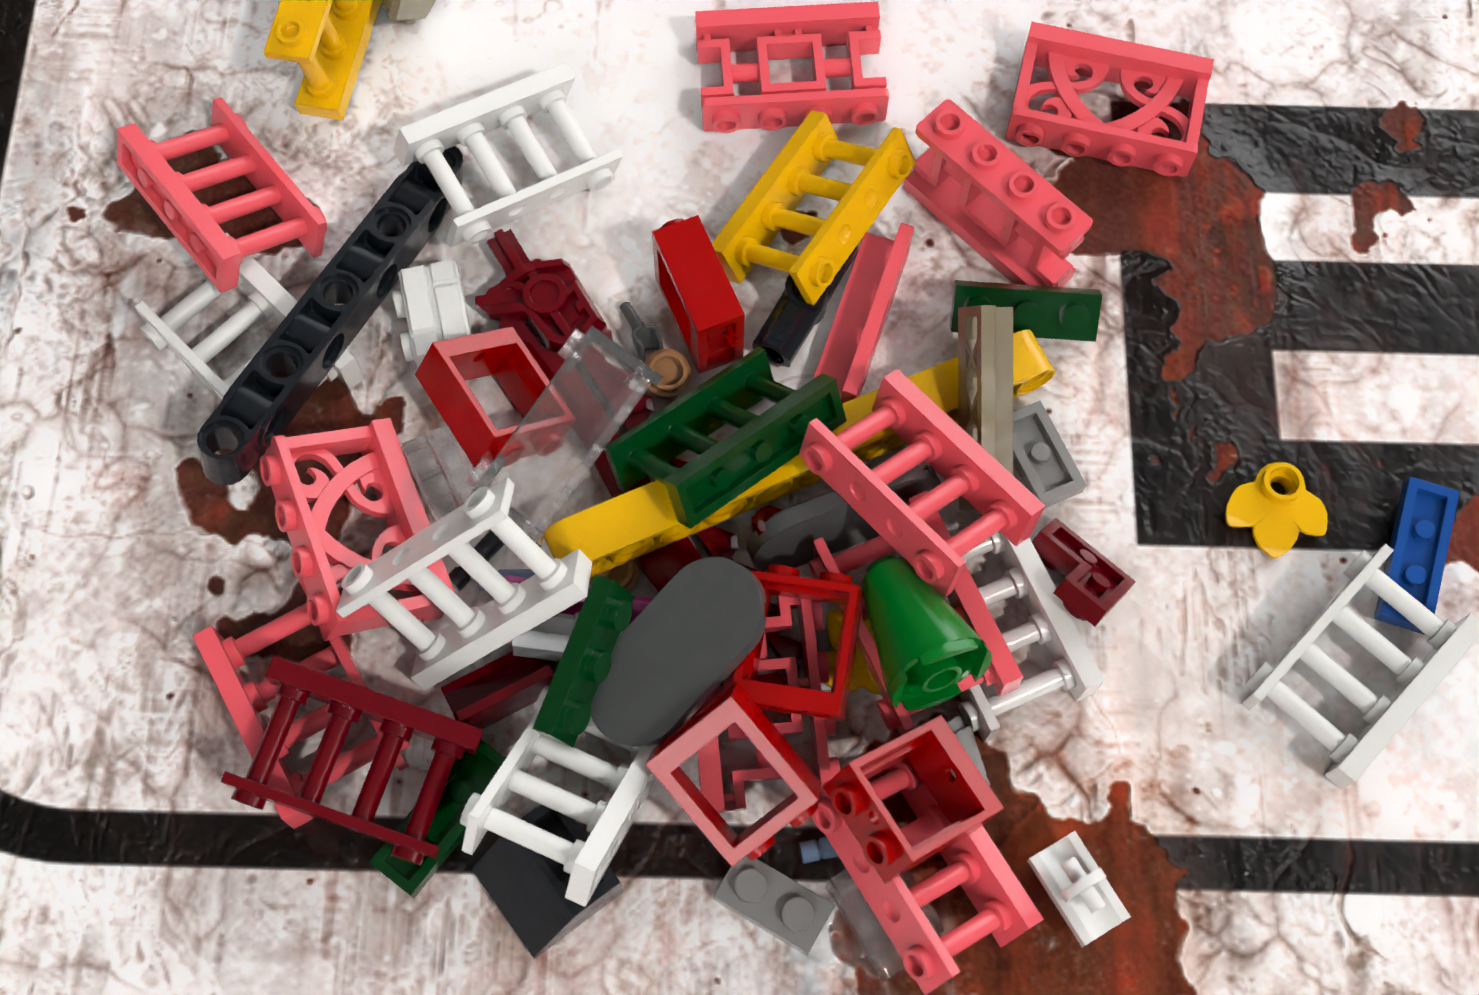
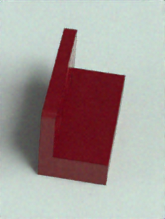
[441,651,554,729]

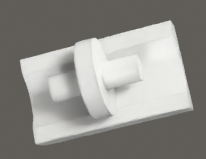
[1027,831,1131,947]

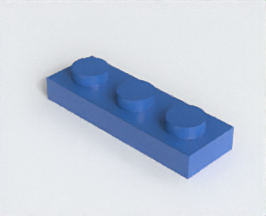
[1374,476,1460,635]

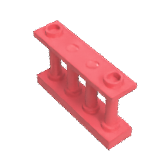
[117,97,327,293]
[799,369,1046,598]
[808,490,1023,735]
[192,579,410,829]
[812,758,1044,995]

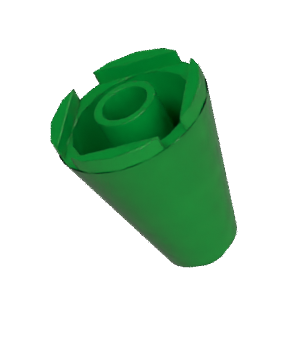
[861,556,992,711]

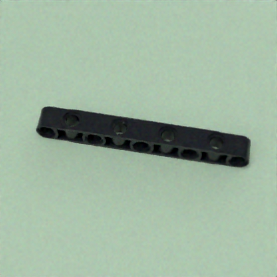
[197,146,463,485]

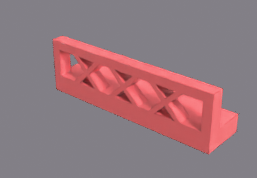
[813,223,914,404]

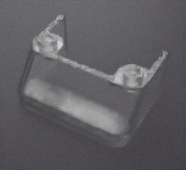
[465,325,663,548]

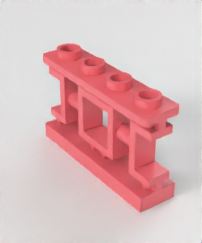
[695,1,889,133]
[903,99,1093,287]
[693,596,840,813]

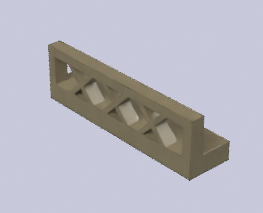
[958,305,1013,513]

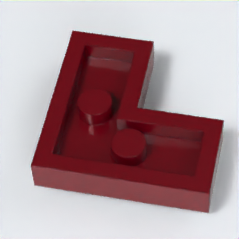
[1032,518,1136,627]

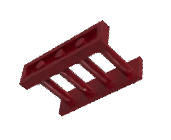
[221,655,484,866]

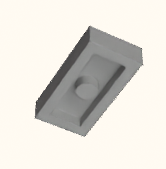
[1013,401,1087,508]
[713,856,835,956]

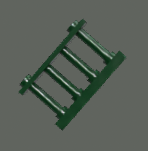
[604,347,847,529]

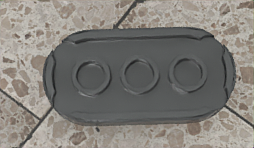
[746,465,941,572]
[591,557,767,747]

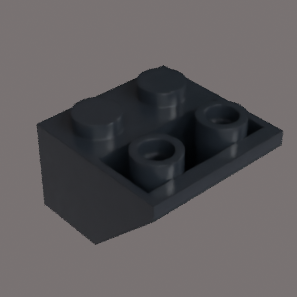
[471,804,624,959]

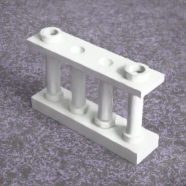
[393,62,623,248]
[135,232,364,401]
[336,477,592,691]
[895,532,1105,743]
[1241,544,1479,789]
[460,685,658,907]

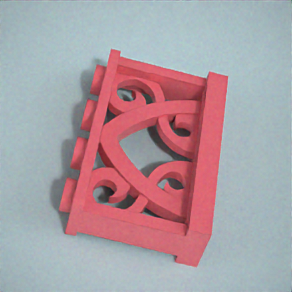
[1005,21,1214,177]
[260,418,455,641]

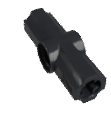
[752,246,858,368]

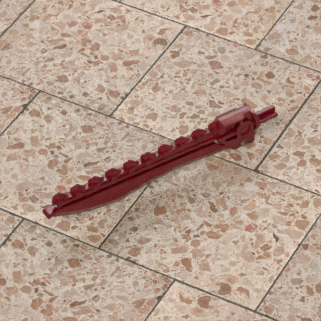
[475,229,803,685]

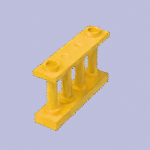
[263,0,382,120]
[712,110,916,305]

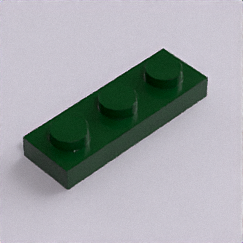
[949,280,1103,342]
[532,575,634,748]
[369,740,506,899]

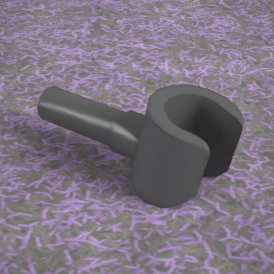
[620,302,664,363]

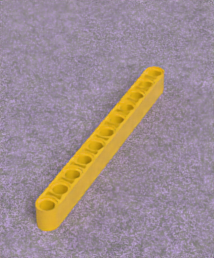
[543,329,1056,577]

